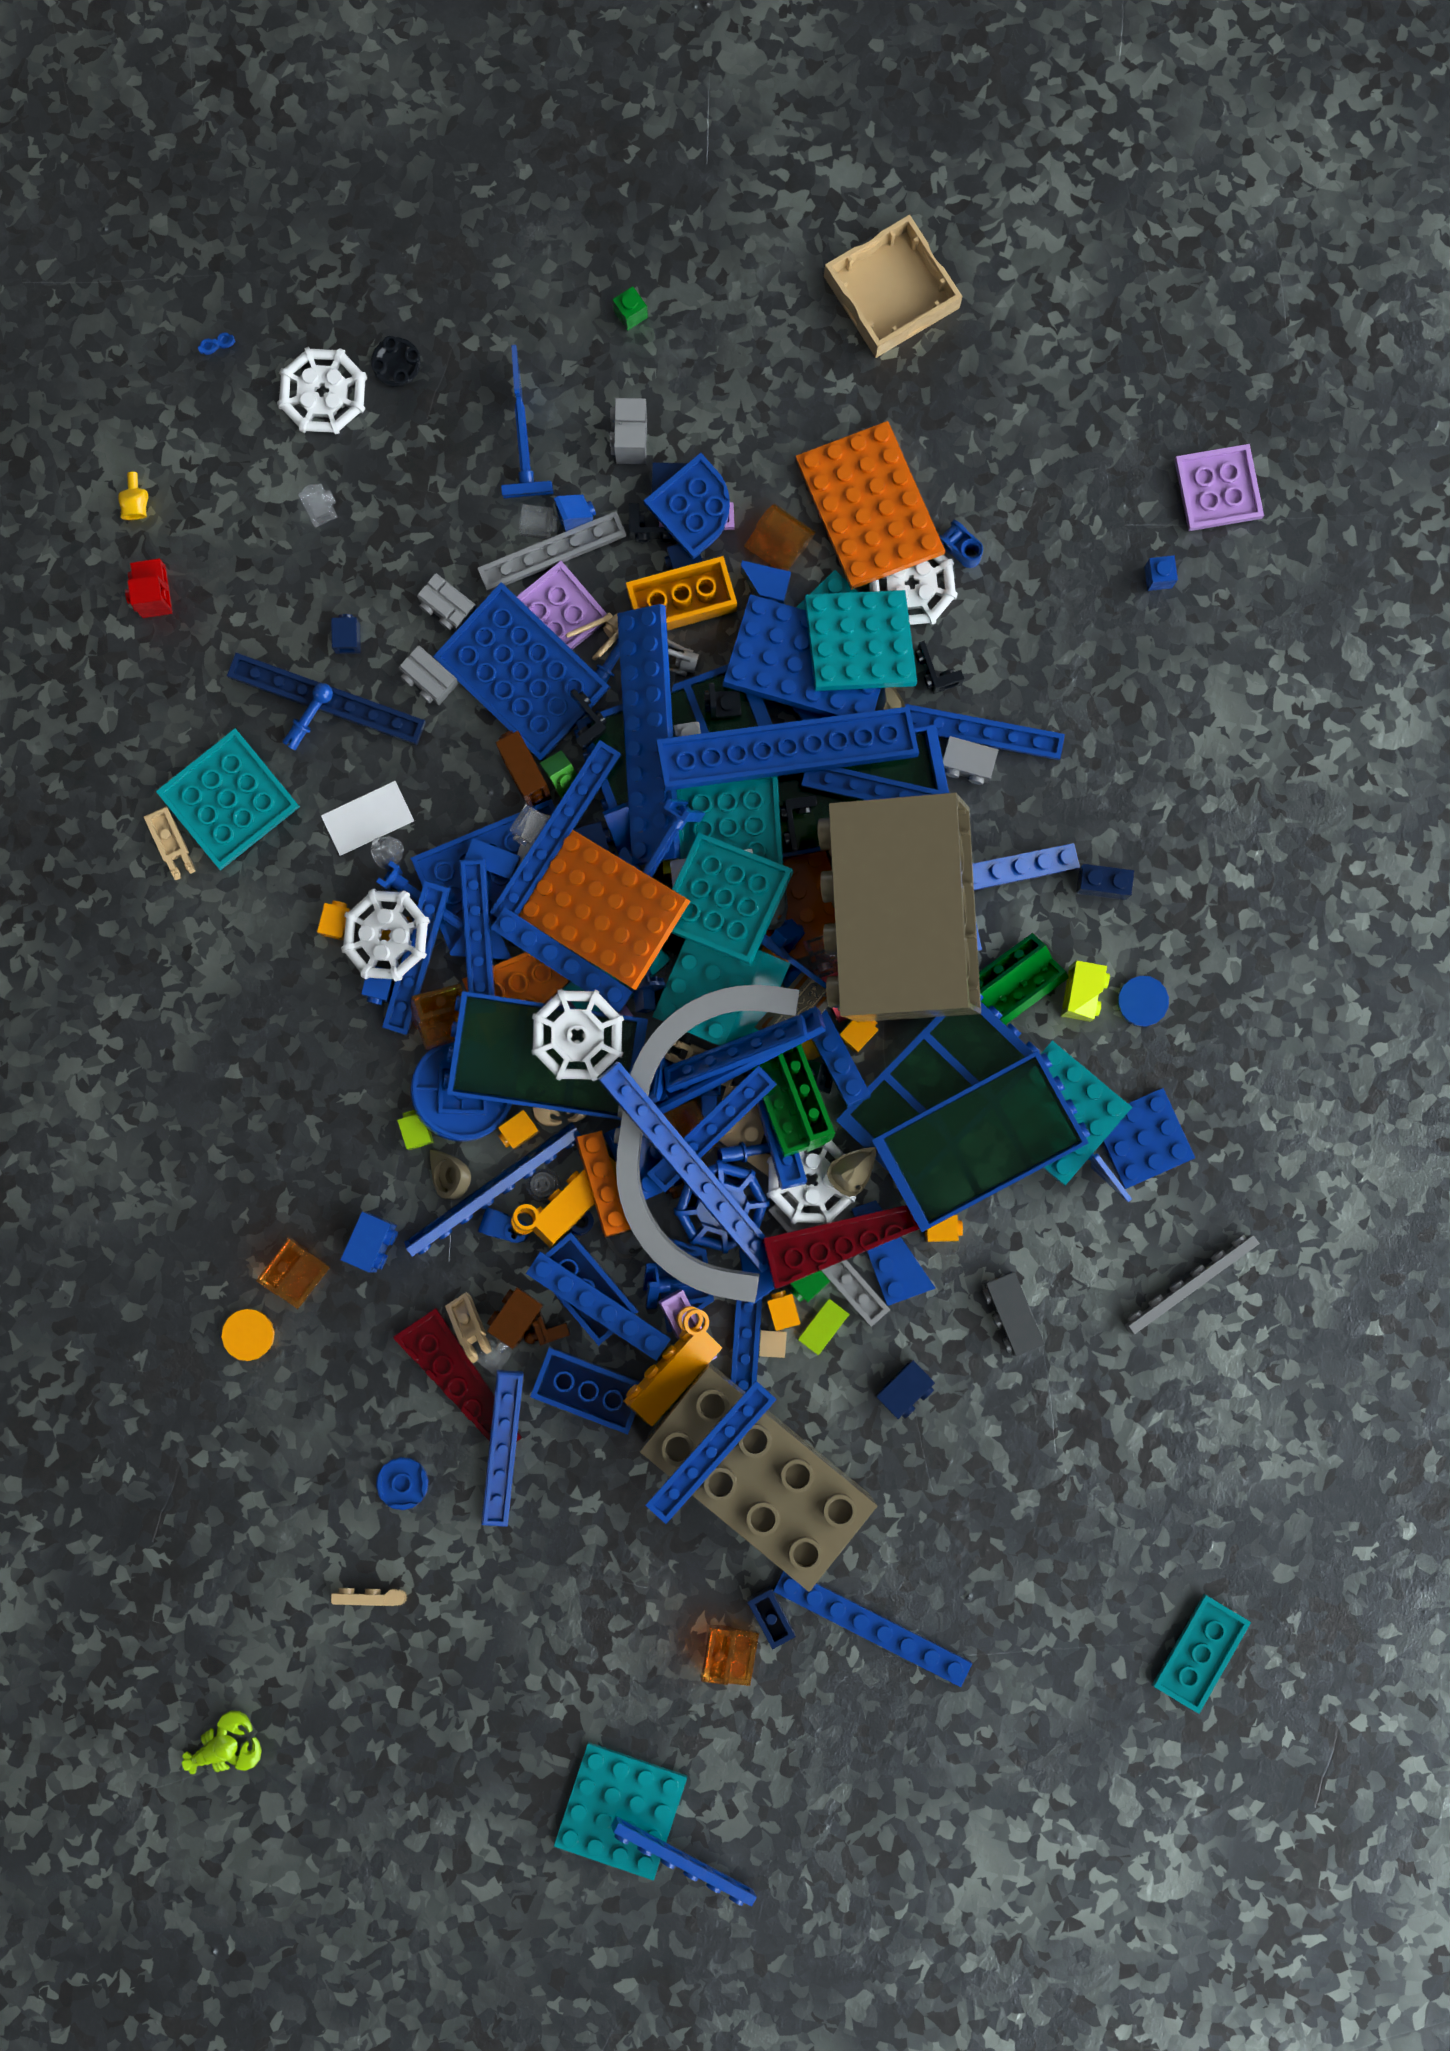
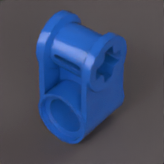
[939,520,983,568]
[478,1207,529,1243]

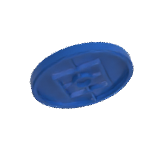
[410,1040,512,1142]

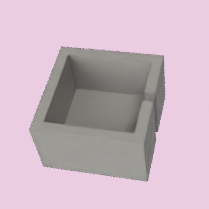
[610,398,647,464]

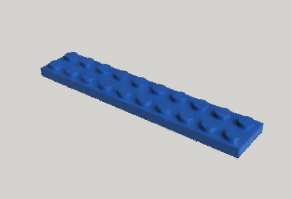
[617,604,681,865]
[656,706,919,791]

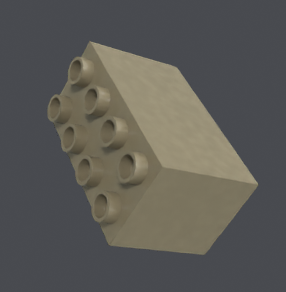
[818,793,981,1022]
[640,1363,878,1592]

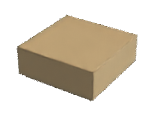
[759,1330,787,1358]

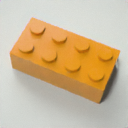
[626,556,737,631]

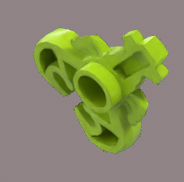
[182,1710,262,1774]

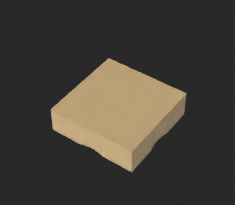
[824,215,963,358]

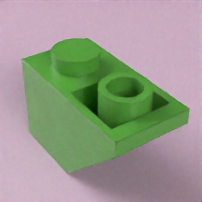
[540,750,577,799]

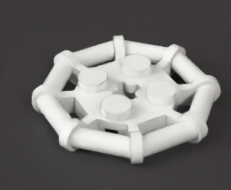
[277,347,367,435]
[869,555,958,625]
[341,889,430,982]
[531,989,624,1082]
[766,1139,856,1224]

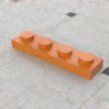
[576,1131,631,1237]

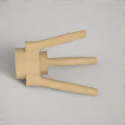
[566,613,619,660]

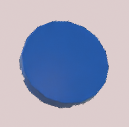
[1117,976,1169,1027]
[376,1457,429,1510]

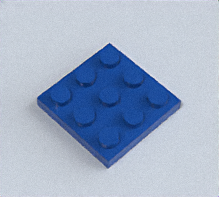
[1103,1088,1195,1189]

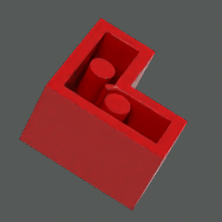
[125,558,173,618]

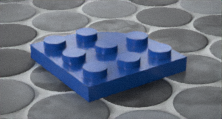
[644,453,730,559]

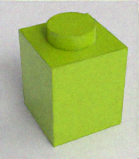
[397,1110,434,1151]

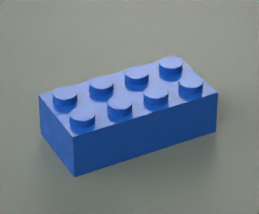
[545,1232,639,1346]
[530,1347,641,1435]

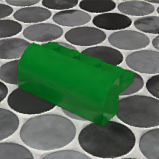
[965,933,1069,1038]
[751,1044,835,1157]

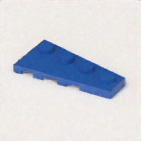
[851,1200,936,1306]

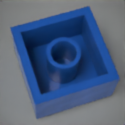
[341,1212,398,1273]

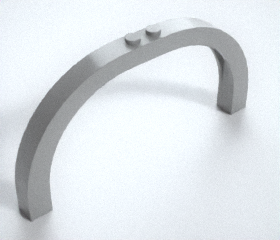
[614,985,800,1303]

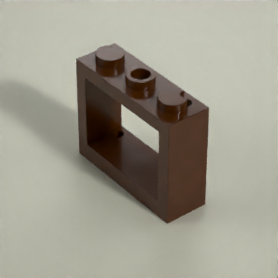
[495,731,552,809]

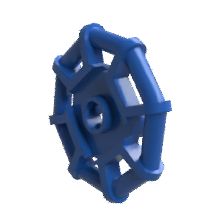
[674,1160,770,1254]

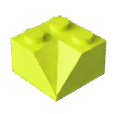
[1061,960,1110,1022]

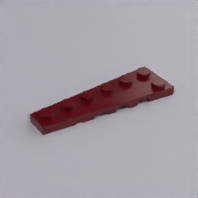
[763,1205,920,1289]
[393,1308,523,1441]

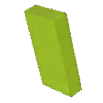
[798,1299,850,1355]

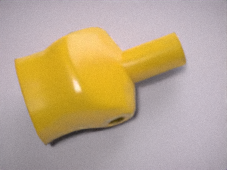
[118,472,148,520]

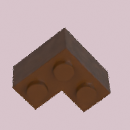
[487,1287,544,1349]

